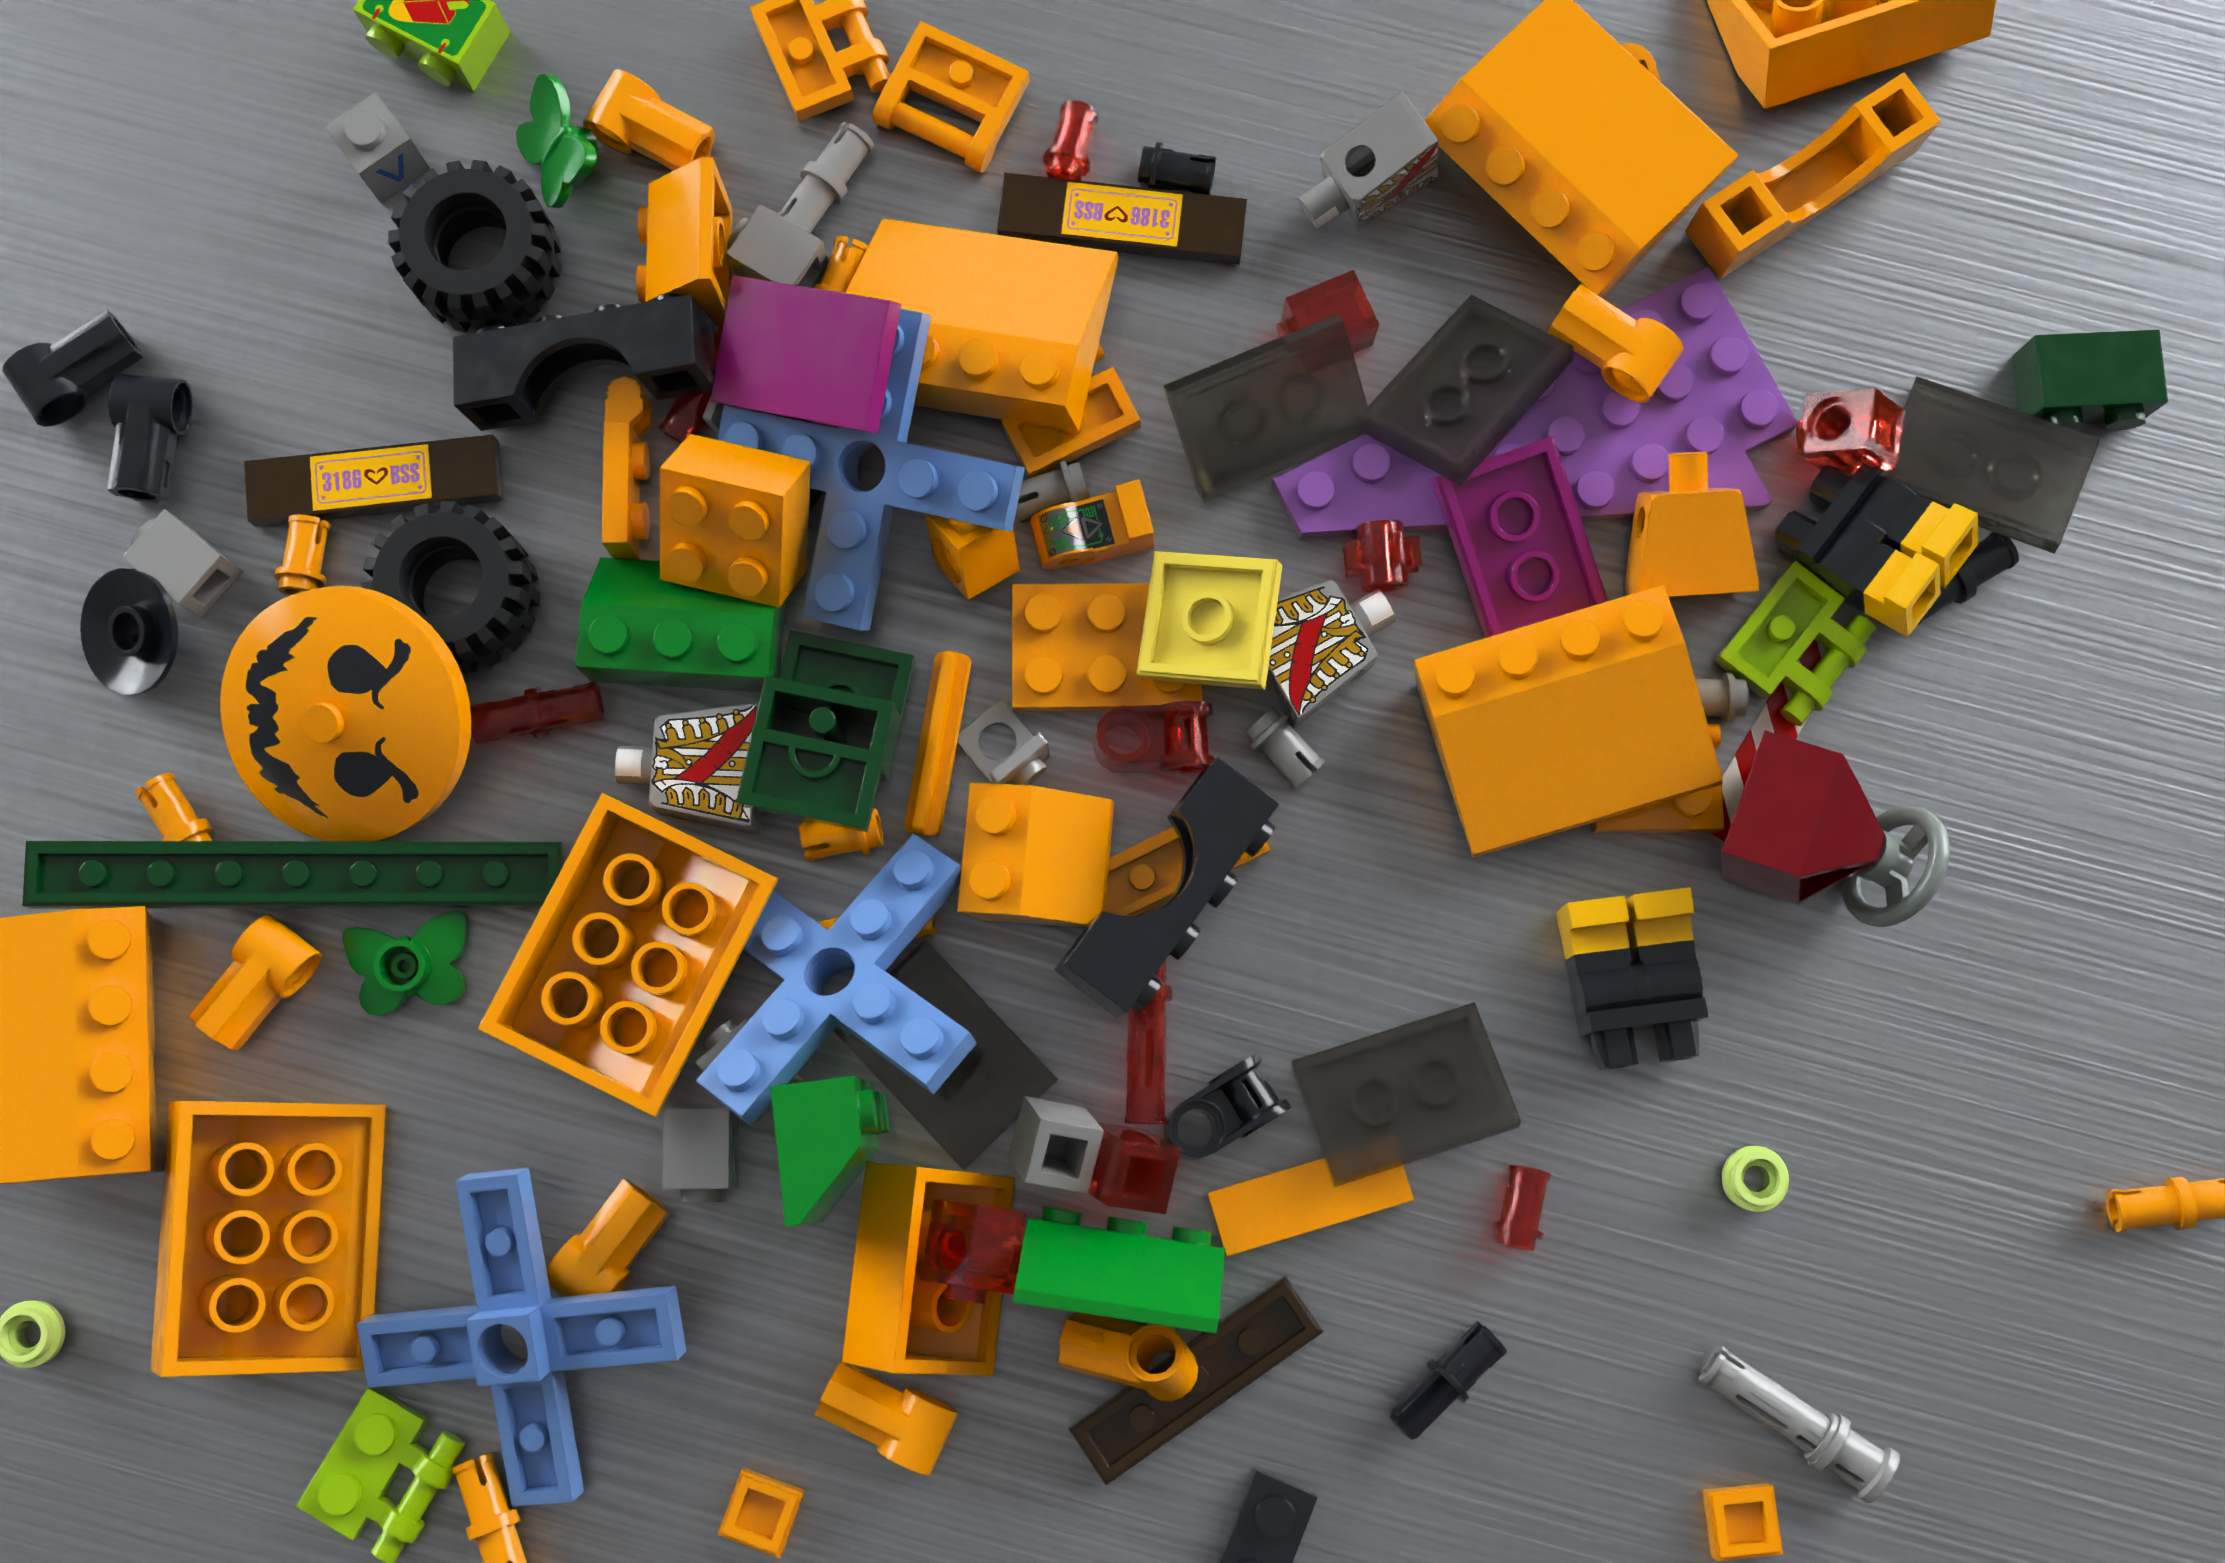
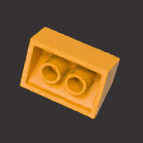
[842,1161,1015,1376]

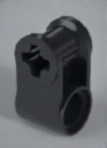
[1164,1052,1292,1160]

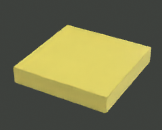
[1136,551,1282,690]

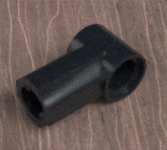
[2,309,143,427]
[106,374,193,503]

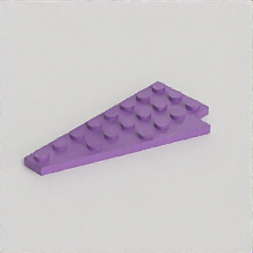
[1271,266,1799,539]

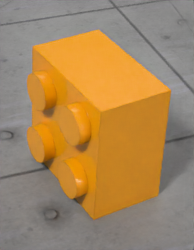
[660,434,811,608]

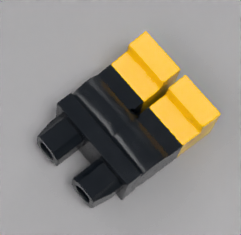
[1775,463,1978,638]
[1556,887,1708,1070]

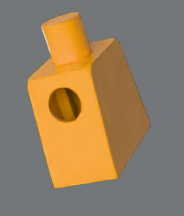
[1624,452,1759,597]

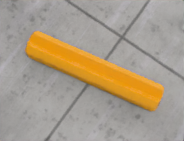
[904,651,972,837]

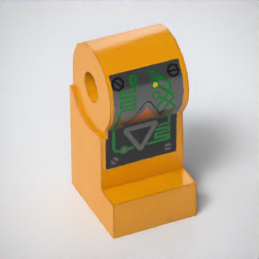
[1030,479,1154,570]

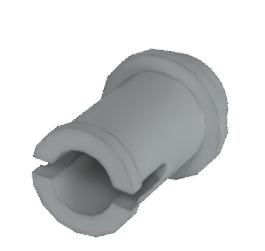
[1016,460,1091,522]
[1695,673,1748,723]
[1245,707,1326,789]

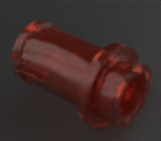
[1043,101,1099,181]
[1492,1165,1551,1252]

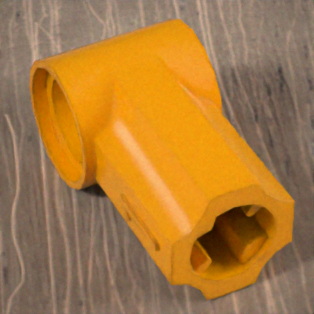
[583,70,716,171]
[1547,284,1684,403]
[189,914,322,1051]
[546,1179,671,1297]
[1058,1312,1198,1401]
[814,1361,959,1476]

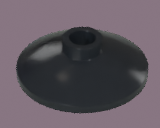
[80,568,178,695]

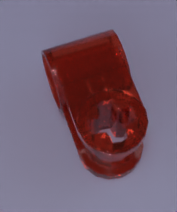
[1093,701,1215,774]

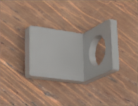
[957,699,1050,785]

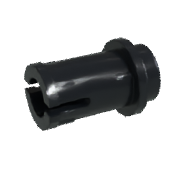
[1138,142,1216,195]

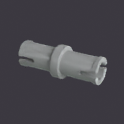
[777,122,874,234]

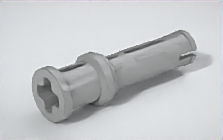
[1698,1345,1900,1504]

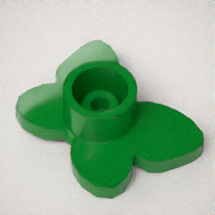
[516,74,598,208]
[342,910,469,1016]

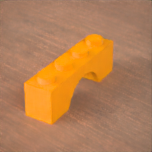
[1685,72,1941,279]

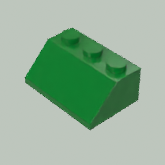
[575,557,786,692]
[770,1076,890,1227]
[1013,1206,1225,1334]

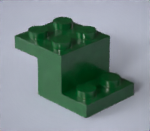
[736,630,916,832]

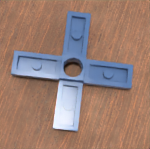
[717,309,1025,631]
[696,833,977,1127]
[357,1167,687,1507]

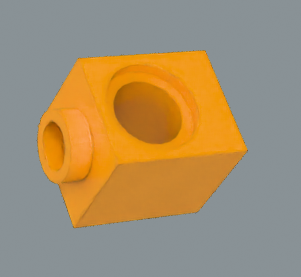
[924,513,1020,600]

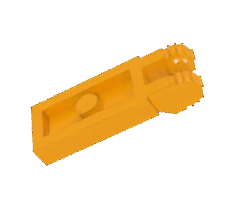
[602,375,653,560]

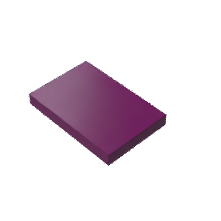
[710,275,902,434]
[1431,436,1608,638]

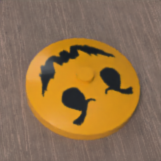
[220,586,471,842]

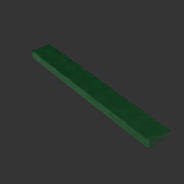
[22,841,564,909]

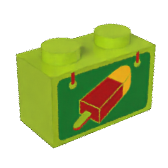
[353,0,511,91]

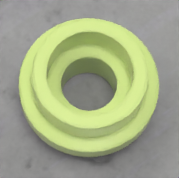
[1722,1146,1789,1212]
[0,1300,65,1368]

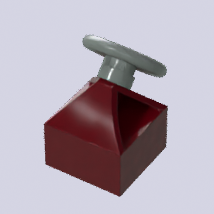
[1721,730,1950,927]

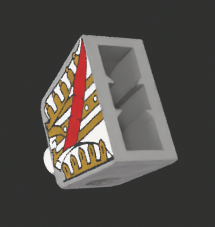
[1298,90,1439,229]
[1266,580,1396,729]
[615,704,761,834]

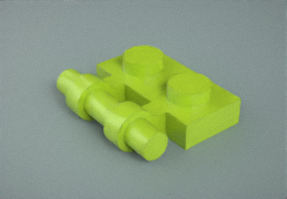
[1714,560,1876,726]
[296,1387,465,1563]

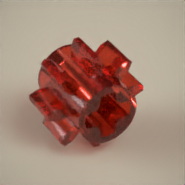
[1343,520,1422,593]

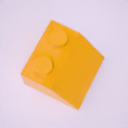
[636,157,732,324]
[957,783,1115,927]

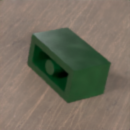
[2012,330,2168,433]

